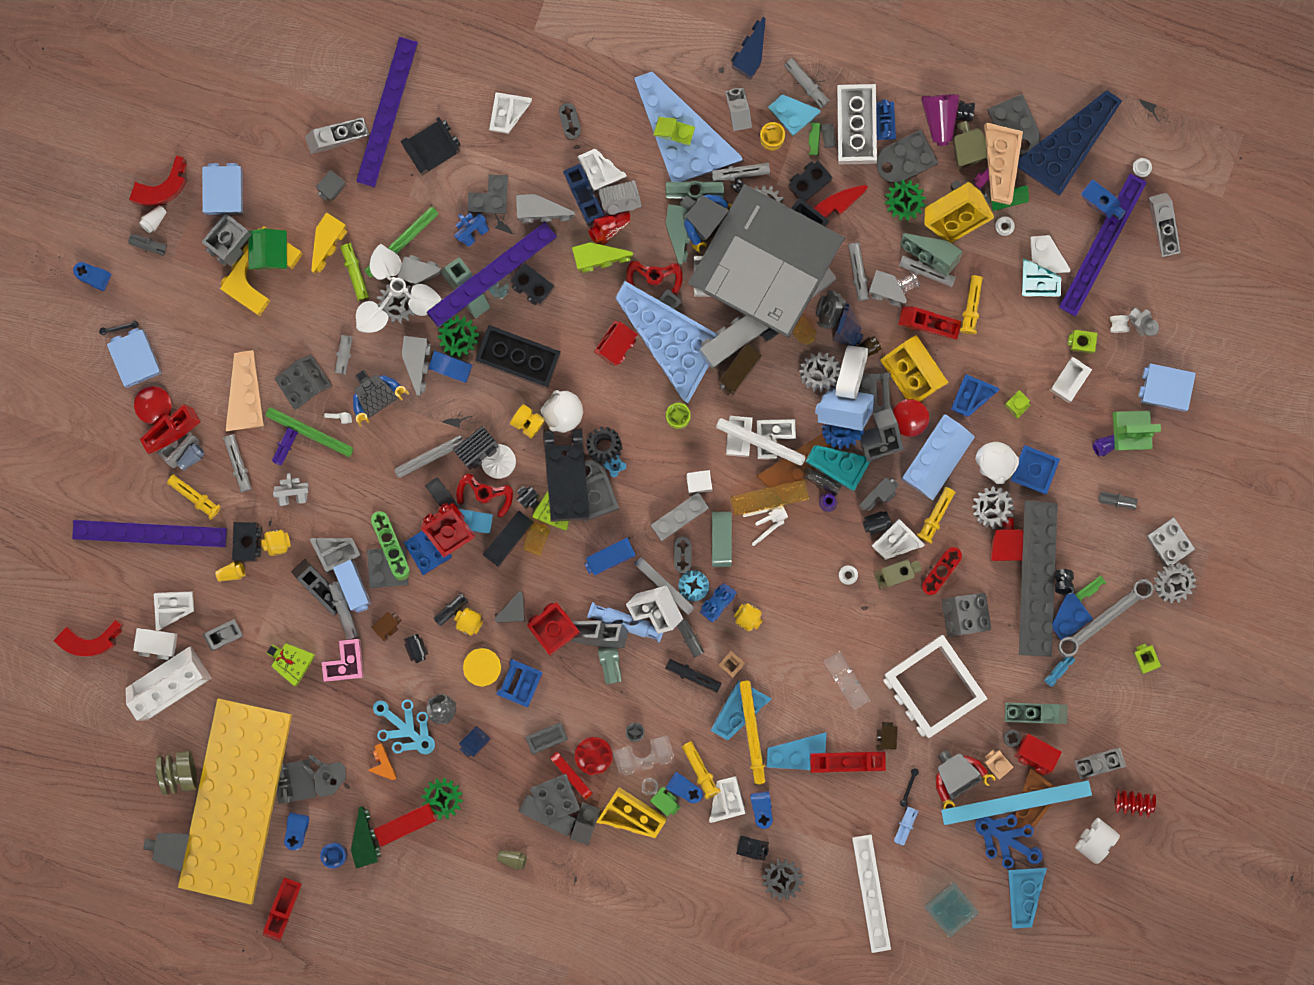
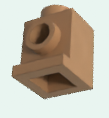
[718,651,745,678]

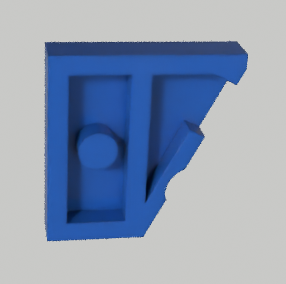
[950,374,1000,417]
[1052,593,1093,640]

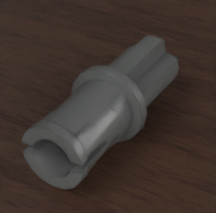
[128,234,167,256]
[1098,491,1138,510]
[677,620,704,658]

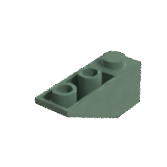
[665,204,690,267]
[900,233,963,276]
[441,257,490,319]
[1005,703,1068,724]

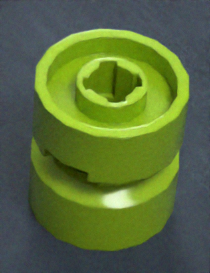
[666,403,691,429]

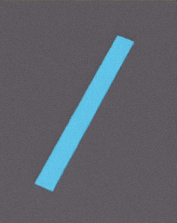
[941,780,1092,825]

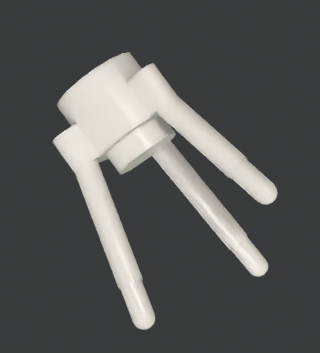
[743,504,788,546]

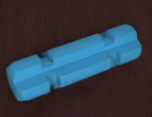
[1044,653,1075,687]

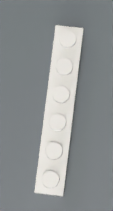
[852,834,891,953]

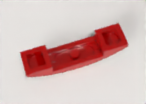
[810,752,886,773]

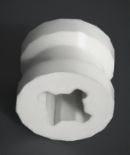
[1110,315,1130,333]

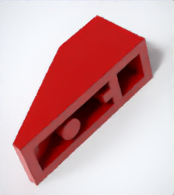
[898,306,962,340]

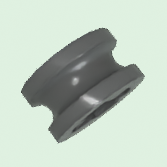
[1003,730,1021,747]

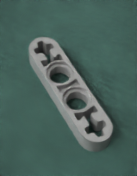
[634,557,695,615]

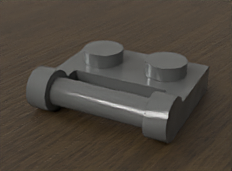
[858,373,893,413]

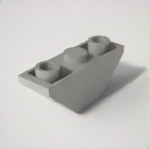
[1074,748,1126,779]

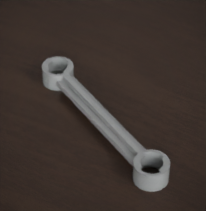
[1058,579,1154,658]

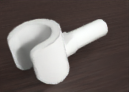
[324,412,352,424]

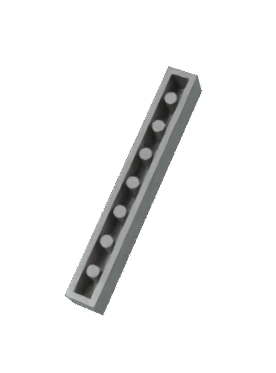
[698,268,837,369]

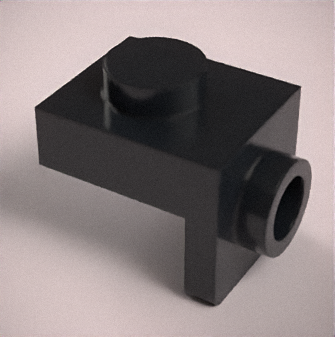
[736,835,769,861]

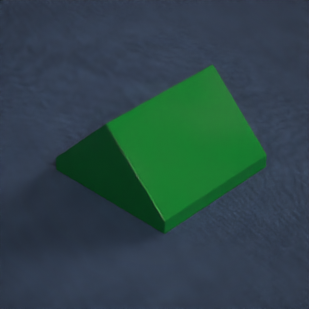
[248,228,287,270]

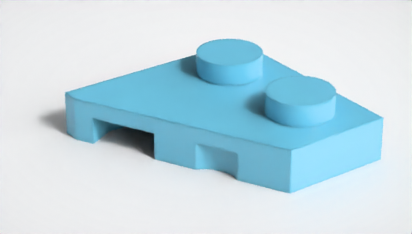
[768,95,821,136]

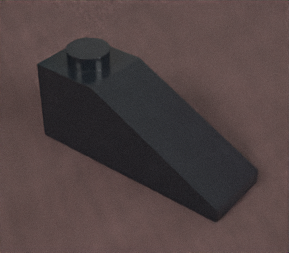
[483,511,534,567]
[291,559,338,616]

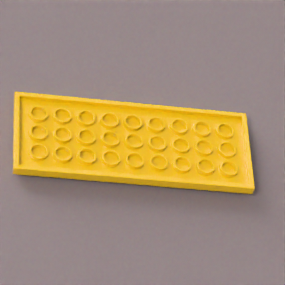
[178,698,292,904]

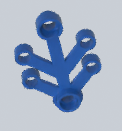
[975,814,1043,869]

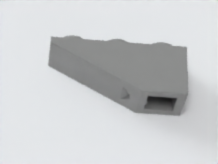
[305,117,369,154]
[1148,193,1181,257]
[516,194,575,223]
[402,336,431,397]

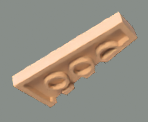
[984,123,1023,205]
[226,350,264,432]

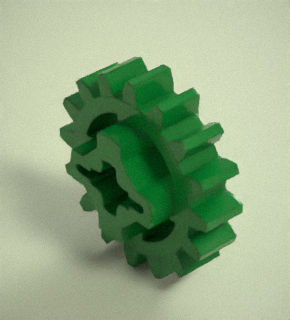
[884,180,926,222]
[437,315,479,357]
[421,778,463,820]

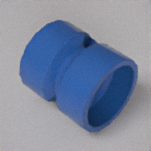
[320,842,348,869]

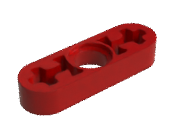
[921,547,962,595]
[550,751,593,800]

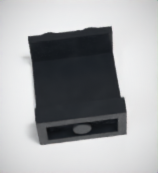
[400,117,461,176]

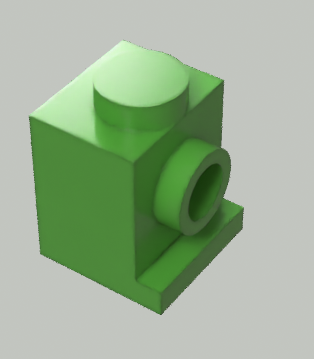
[650,786,680,816]

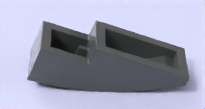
[571,621,628,648]

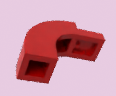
[129,155,187,207]
[53,620,124,657]

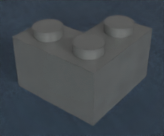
[859,408,904,462]

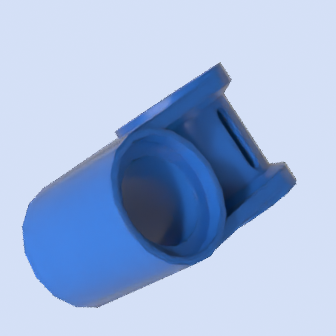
[73,262,112,291]
[665,772,703,803]
[750,791,773,829]
[284,812,309,850]

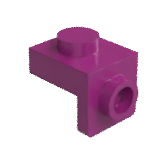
[973,169,989,190]

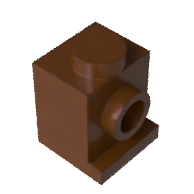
[371,612,402,642]

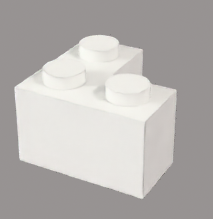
[626,586,683,633]

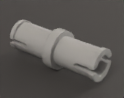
[334,335,353,375]

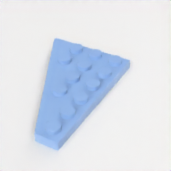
[634,72,743,182]
[615,281,717,403]

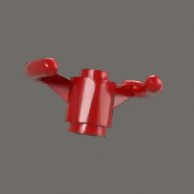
[626,261,683,295]
[456,474,513,518]

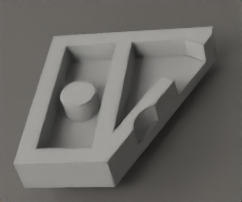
[310,538,361,573]

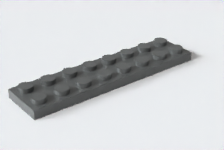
[1019,501,1058,657]

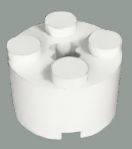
[1075,818,1120,864]

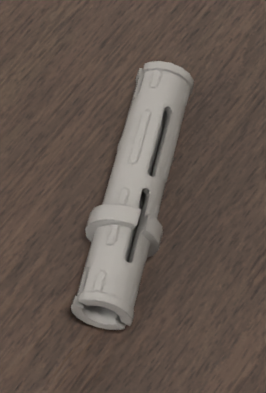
[784,58,830,108]
[712,162,770,182]
[848,243,870,301]
[899,255,956,288]
[223,434,252,493]
[328,581,358,640]

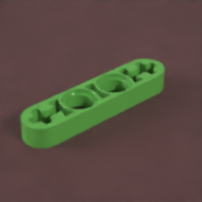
[371,511,410,581]

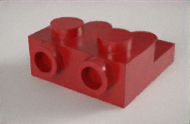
[421,503,475,557]
[526,602,581,656]

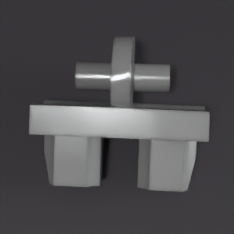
[1129,307,1159,337]
[273,473,309,506]

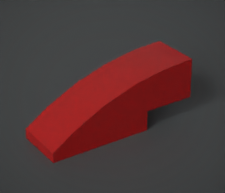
[814,185,868,218]
[140,404,201,454]
[373,803,437,847]
[262,877,302,943]

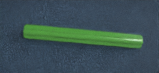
[364,207,438,278]
[266,408,354,457]

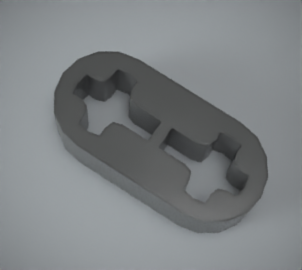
[559,103,581,140]
[674,537,691,573]

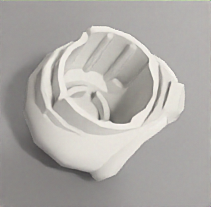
[541,390,583,433]
[975,442,1019,484]

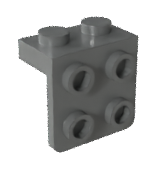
[942,593,991,637]

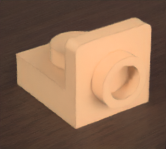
[983,750,1013,780]

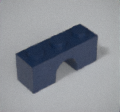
[563,164,604,226]

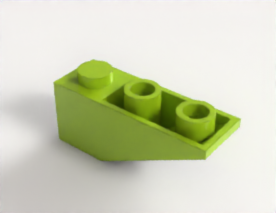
[572,242,633,273]

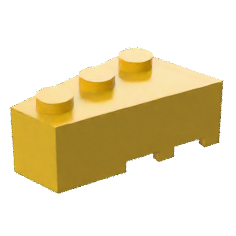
[596,787,667,838]

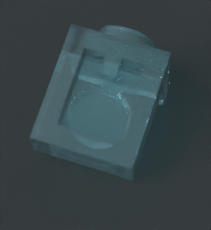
[489,283,511,299]

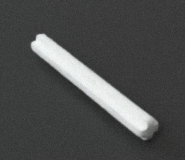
[716,418,806,465]

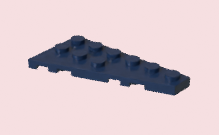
[1017,90,1122,196]

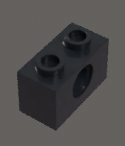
[232,522,262,562]

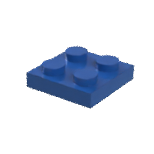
[1010,445,1060,495]

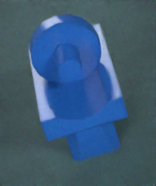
[454,213,489,247]

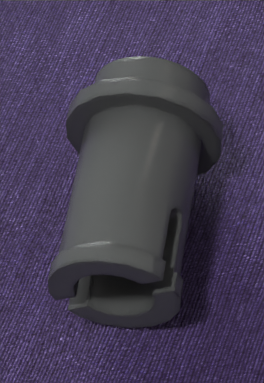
[820,124,836,148]

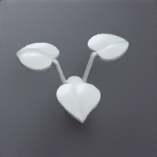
[356,244,442,333]

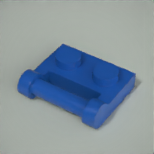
[496,659,543,708]

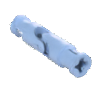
[587,602,663,643]

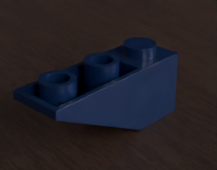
[731,17,766,80]
[459,726,491,757]

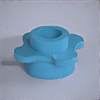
[603,455,626,477]

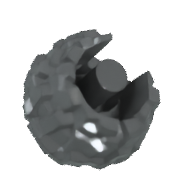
[426,694,456,725]

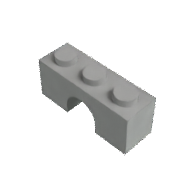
[651,493,709,542]

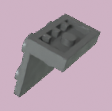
[275,354,332,410]

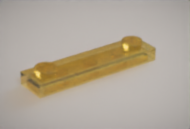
[730,480,810,516]

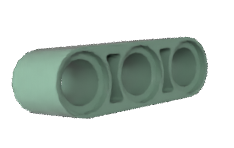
[712,511,732,567]

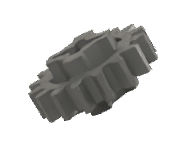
[762,859,804,901]

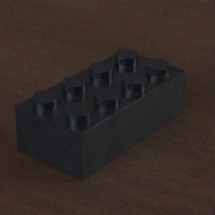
[475,325,561,389]

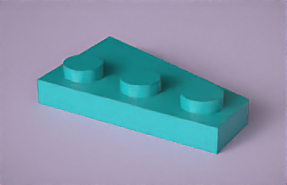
[805,445,871,491]

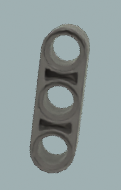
[518,794,577,836]

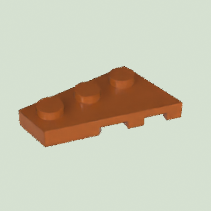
[1012,768,1055,838]

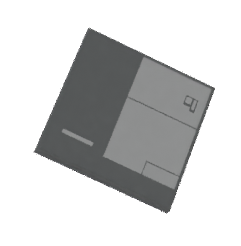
[688,184,845,338]

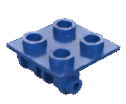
[876,100,896,140]
[404,531,452,575]
[699,583,737,622]

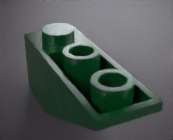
[351,806,382,869]

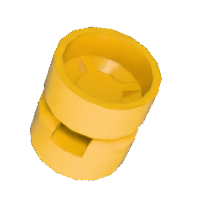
[760,122,785,151]
[510,404,546,439]

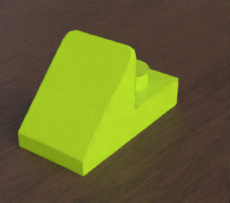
[653,117,695,146]

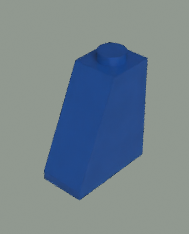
[584,538,636,576]

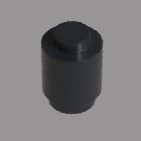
[862,511,892,535]
[404,634,428,663]

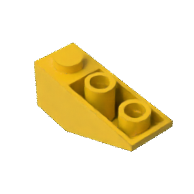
[311,212,348,275]

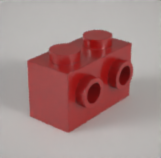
[594,321,638,366]
[1014,733,1062,775]

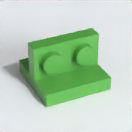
[1113,411,1161,451]

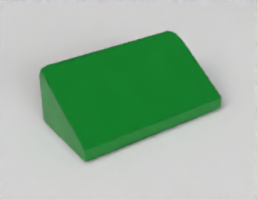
[989,185,1029,211]

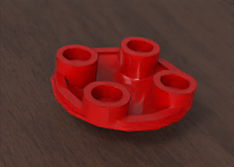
[134,386,172,424]
[893,399,929,437]
[575,737,613,775]

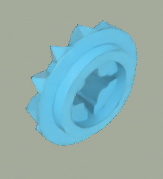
[678,571,709,601]

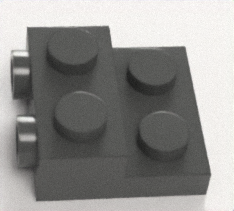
[202,213,252,267]
[857,478,899,512]

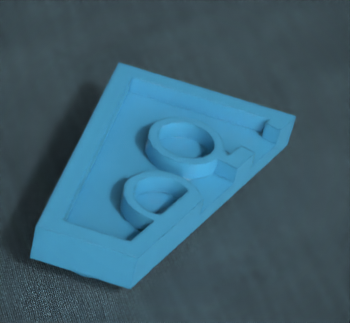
[710,680,772,740]
[766,732,827,770]
[1008,868,1047,929]

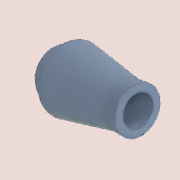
[177,443,205,471]

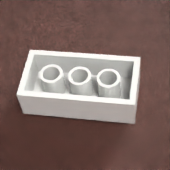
[837,84,877,164]

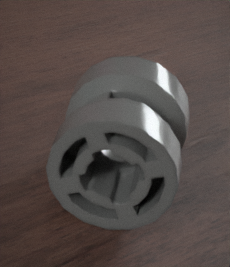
[625,723,645,742]

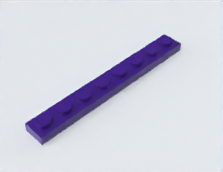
[356,37,418,188]
[1059,173,1147,317]
[426,222,557,328]
[72,520,227,548]

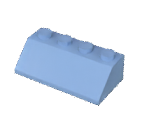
[901,414,975,500]

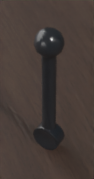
[99,321,138,335]
[900,768,919,807]

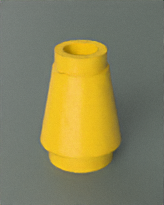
[215,561,246,582]

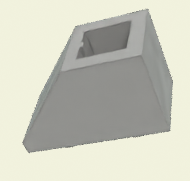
[725,87,752,131]
[397,255,442,285]
[868,270,907,307]

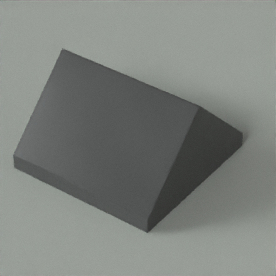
[494,591,526,623]

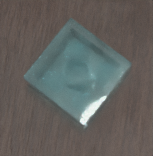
[923,882,979,938]

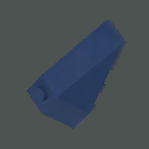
[833,303,863,346]

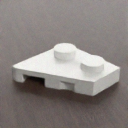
[489,92,532,134]
[1030,235,1070,274]
[871,519,925,560]
[709,776,746,823]

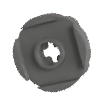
[816,290,846,329]

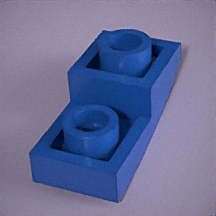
[428,351,473,383]

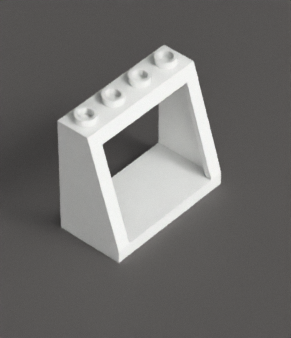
[883,635,987,738]
[126,646,212,721]

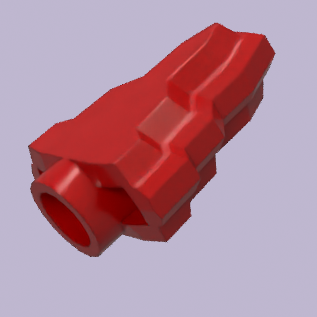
[588,211,631,245]

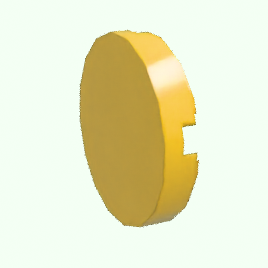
[463,648,501,687]

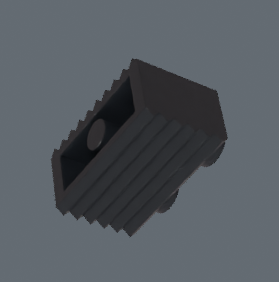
[453,426,499,470]

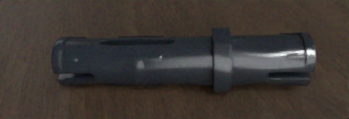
[665,659,722,693]

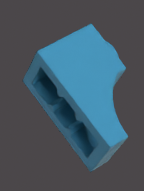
[459,509,493,534]

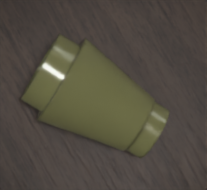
[497,850,527,871]

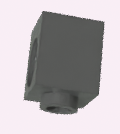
[316,170,347,202]

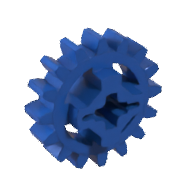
[822,424,864,449]

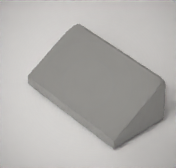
[157,431,200,468]

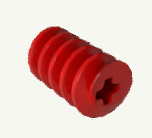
[1114,789,1156,818]

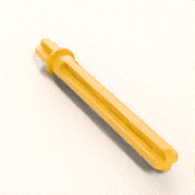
[739,680,765,784]

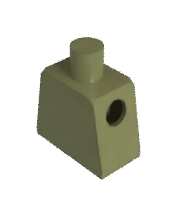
[953,121,988,169]
[873,560,922,590]

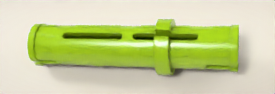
[340,243,369,301]

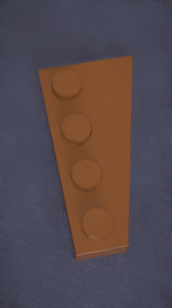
[757,434,837,502]

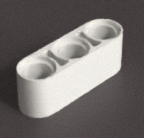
[836,345,868,399]

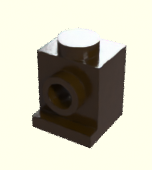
[876,722,898,750]

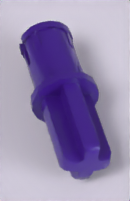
[272,427,298,466]

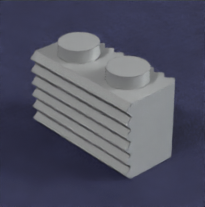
[598,180,642,216]

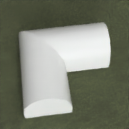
[757,419,796,459]

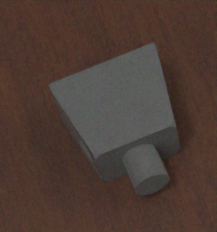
[143,833,190,871]

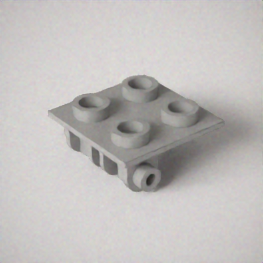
[1147,518,1195,568]

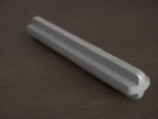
[394,436,464,478]

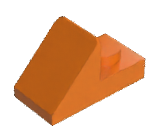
[368,743,398,780]

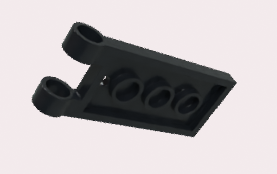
[543,428,589,522]

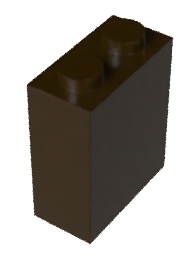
[718,344,762,396]

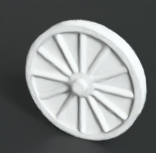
[482,444,516,479]

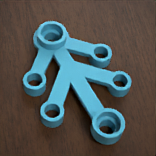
[373,700,435,754]

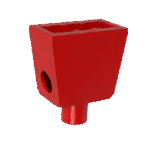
[990,518,1023,561]

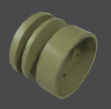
[155,750,197,796]

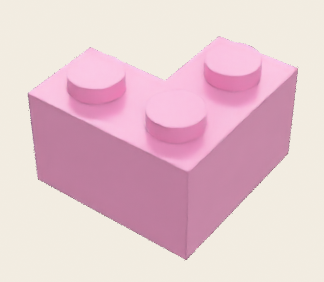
[322,639,364,682]

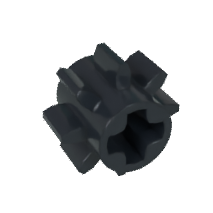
[516,486,540,509]

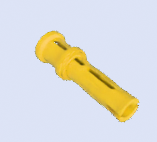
[960,275,983,335]
[167,474,221,520]
[916,487,956,544]
[682,741,721,799]

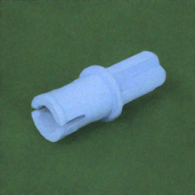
[894,806,919,845]

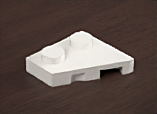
[577,149,627,192]
[154,591,194,631]

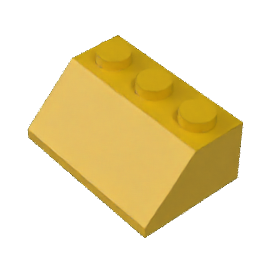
[925,182,994,243]
[880,335,949,402]

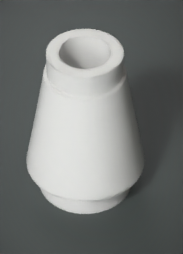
[139,205,167,233]

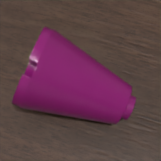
[921,94,959,146]

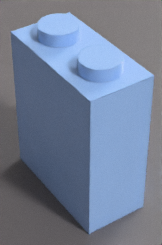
[202,163,243,215]
[107,328,162,388]
[1138,364,1196,412]
[815,387,874,431]
[333,560,372,613]

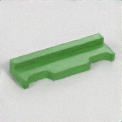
[808,123,821,156]
[1075,576,1106,602]

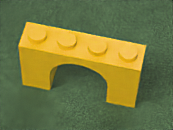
[220,226,303,316]

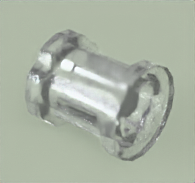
[897,272,920,295]
[641,778,659,795]

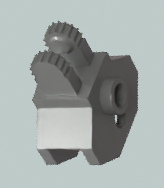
[301,754,346,797]

